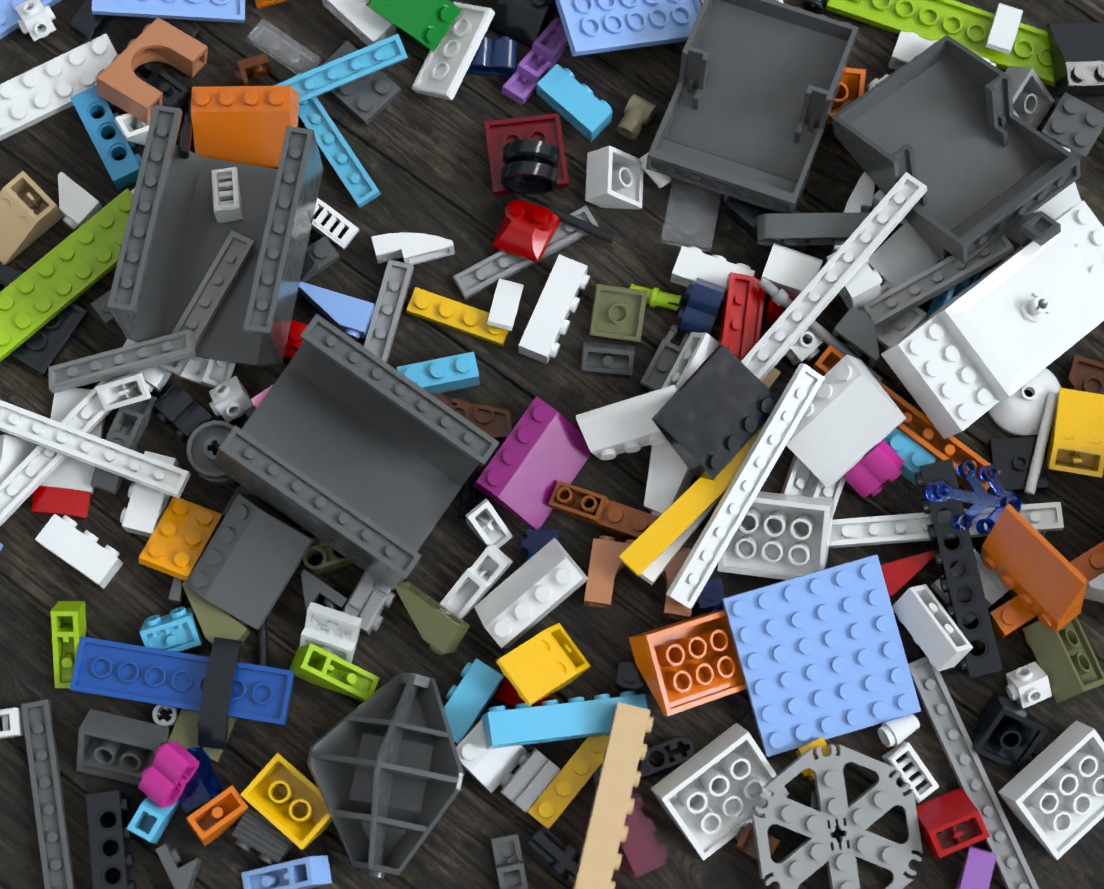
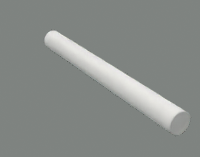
[1024,392,1058,495]

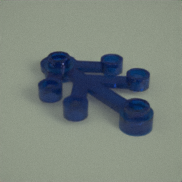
[926,460,1021,535]

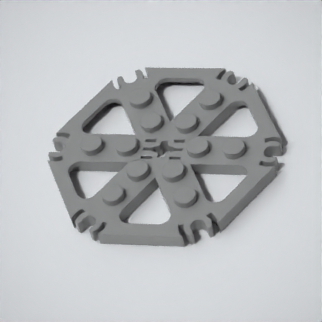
[751,744,923,889]

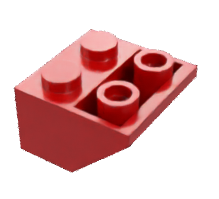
[916,787,990,860]

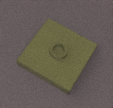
[589,283,648,342]
[167,709,237,763]

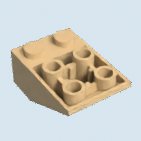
[0,171,63,265]

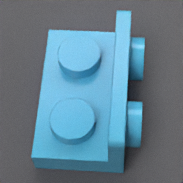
[139,607,203,652]

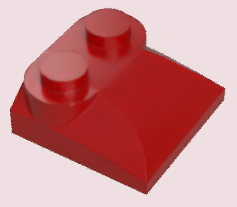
[492,200,560,263]

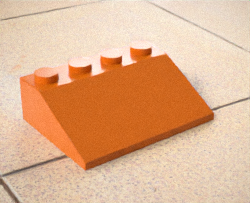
[191,86,299,168]
[981,504,1088,633]
[629,609,746,716]

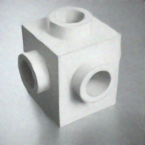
[15,0,56,41]
[785,328,823,365]
[209,376,255,423]
[1005,661,1052,709]

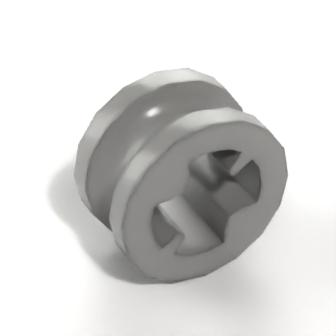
[152,705,179,728]

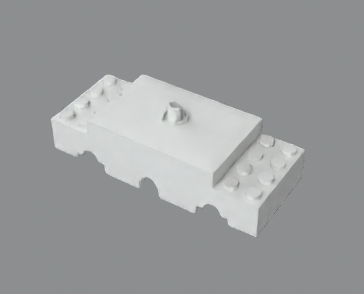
[881,200,1104,439]

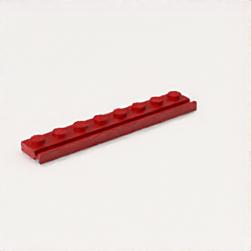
[719,272,765,361]

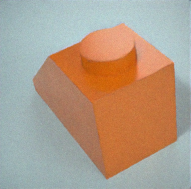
[186,785,249,847]

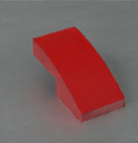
[31,486,91,519]

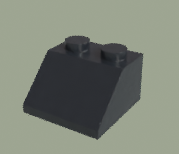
[489,0,554,49]

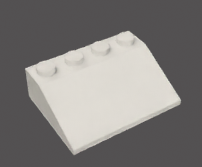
[786,355,906,488]
[717,491,834,580]
[998,720,1104,860]
[650,723,789,861]

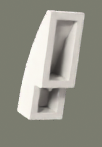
[371,232,455,265]
[440,544,513,620]

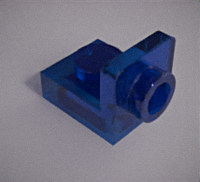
[522,527,559,559]
[697,578,725,611]

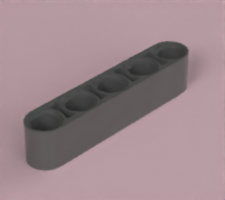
[756,212,871,246]

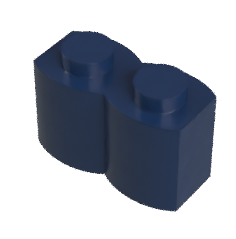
[466,35,517,77]
[676,278,726,335]

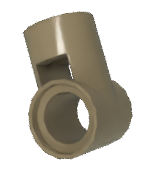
[617,94,657,140]

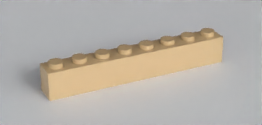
[573,702,654,889]

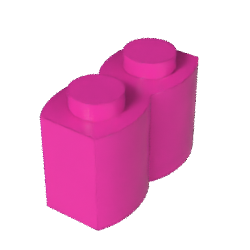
[842,439,905,499]
[138,742,200,808]

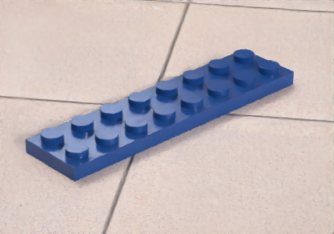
[69,636,295,726]

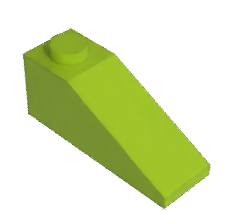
[50,601,86,688]
[289,643,379,701]

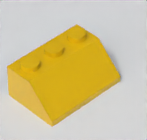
[240,753,333,850]

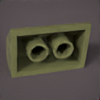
[1023,617,1104,703]

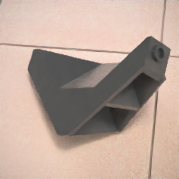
[307,673,464,879]

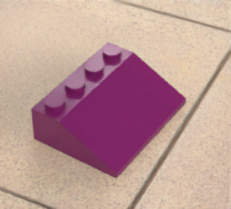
[473,396,592,531]

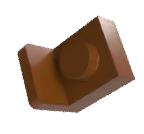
[235,53,272,86]
[735,822,781,861]

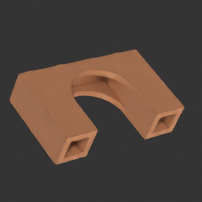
[96,17,208,124]
[584,536,692,620]

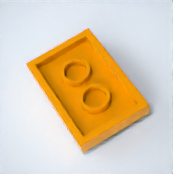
[139,497,222,581]

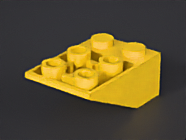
[1046,387,1104,478]
[496,623,591,706]

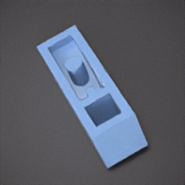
[299,281,375,340]
[241,855,332,889]

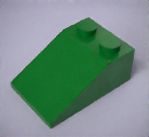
[366,0,461,52]

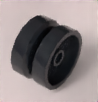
[501,139,559,194]

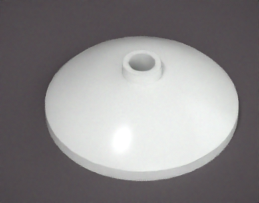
[988,368,1061,437]

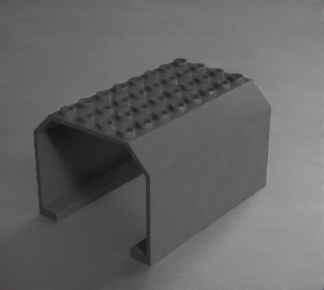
[107,104,323,367]
[213,314,500,590]

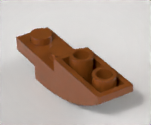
[548,480,658,539]

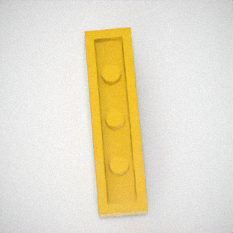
[406,287,510,347]
[527,735,608,830]

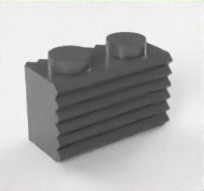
[232,806,294,865]

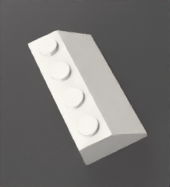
[576,385,679,460]
[474,538,589,648]

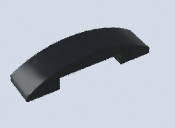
[197,637,242,750]

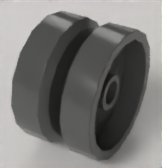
[186,420,235,485]

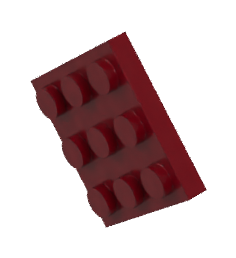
[484,113,569,196]

